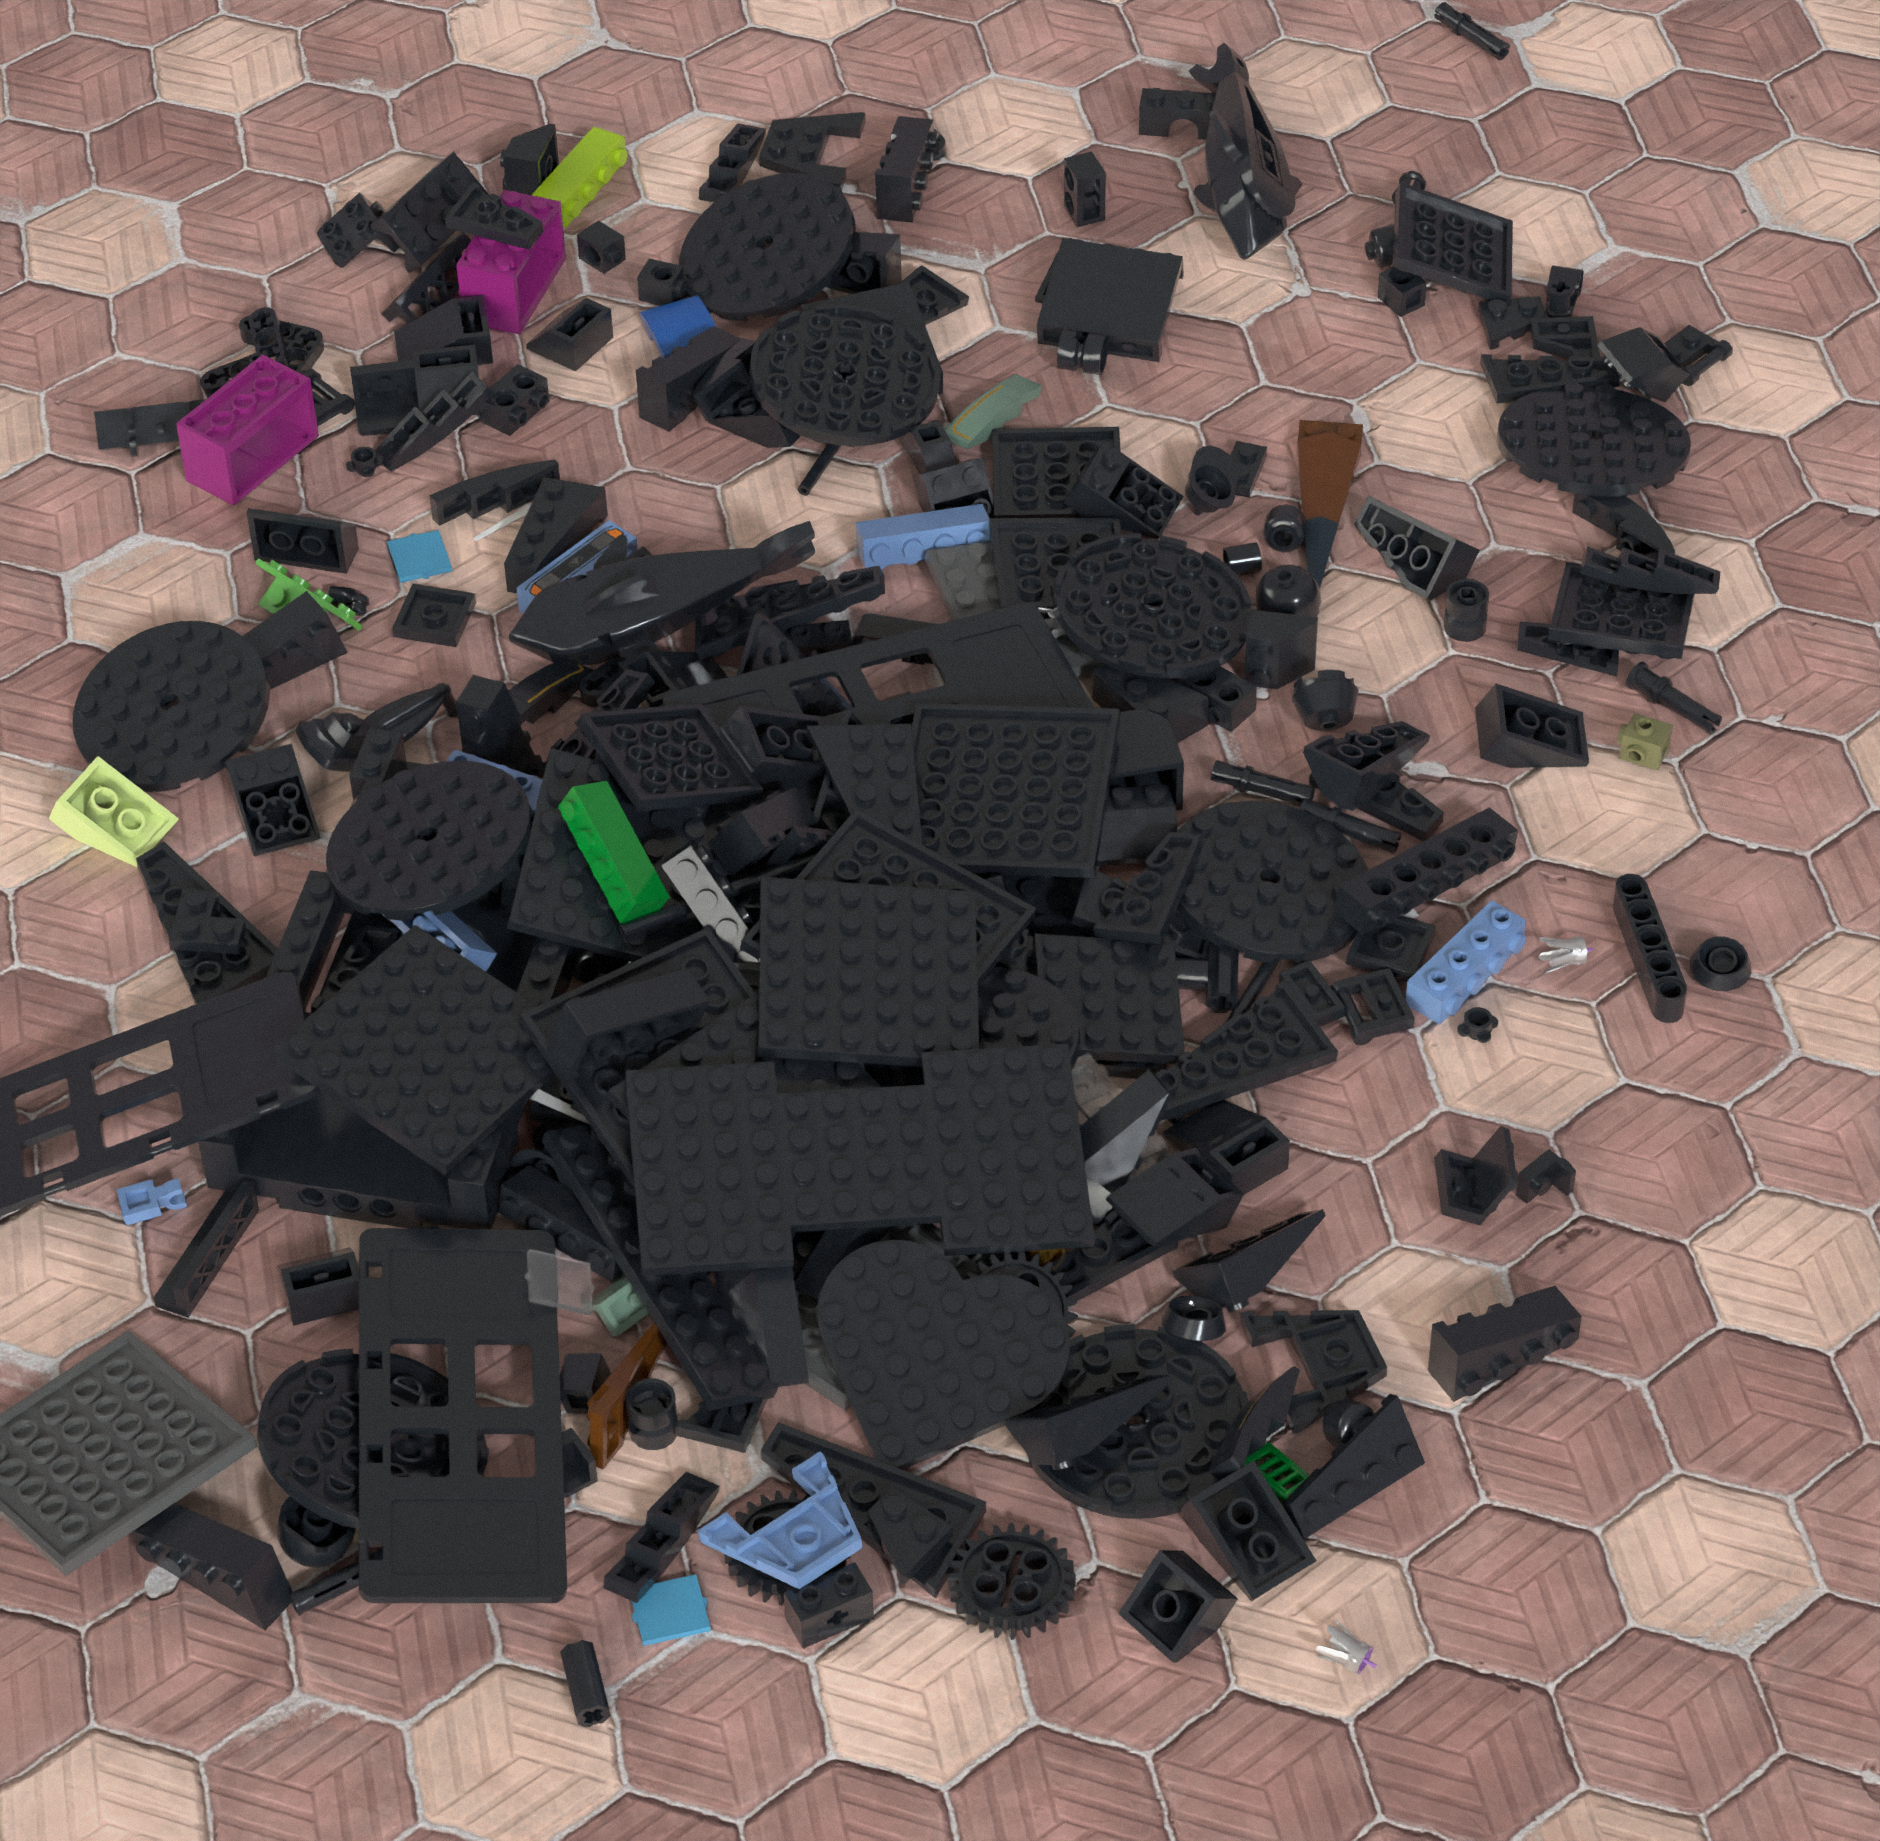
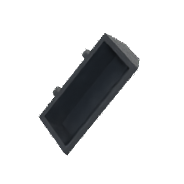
[94,399,206,457]

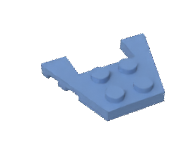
[698,1452,863,1589]

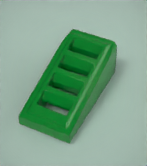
[1240,1442,1309,1511]

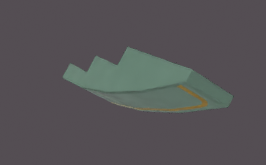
[945,374,1042,449]

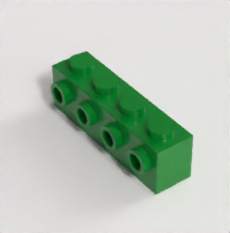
[558,781,670,923]

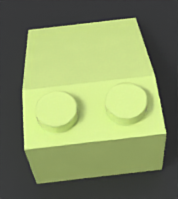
[49,756,179,867]

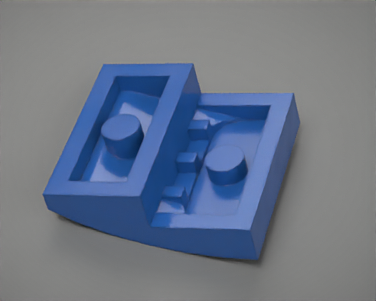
[640,295,716,358]

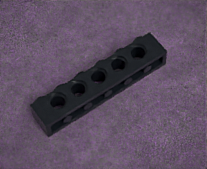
[1334,807,1518,935]

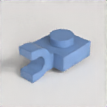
[117,1178,187,1226]

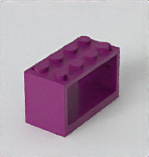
[456,190,566,334]
[176,354,319,506]

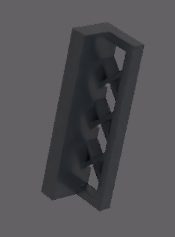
[381,232,472,323]
[154,1179,259,1318]

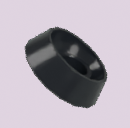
[1690,936,1752,991]
[1161,1295,1226,1341]

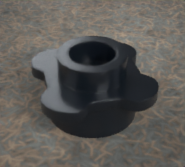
[346,447,384,477]
[1457,1007,1498,1043]

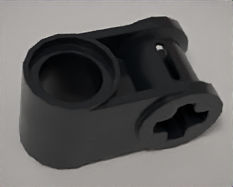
[1545,265,1584,318]

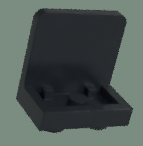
[317,192,400,268]
[350,359,419,436]
[1434,1126,1518,1225]

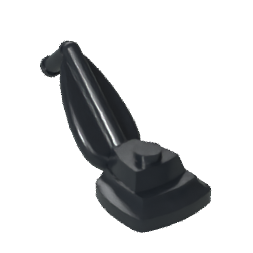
[295,683,458,772]

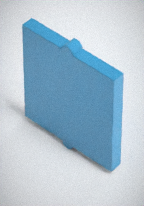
[387,530,452,583]
[632,1574,711,1646]

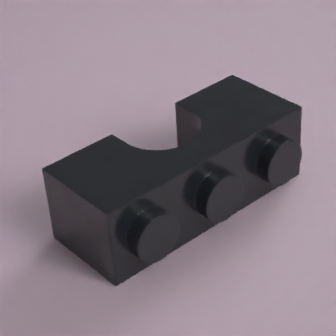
[1139,88,1217,140]

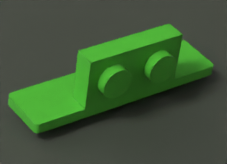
[255,558,362,631]

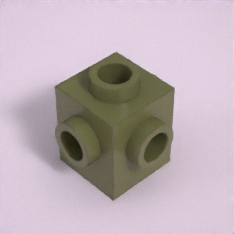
[1617,713,1673,770]

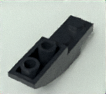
[1572,493,1675,559]

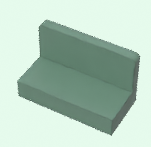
[582,1274,649,1337]

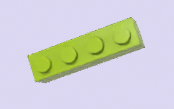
[532,126,628,228]

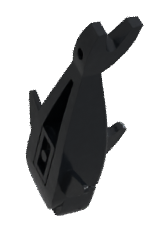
[1189,43,1302,260]
[509,521,815,666]

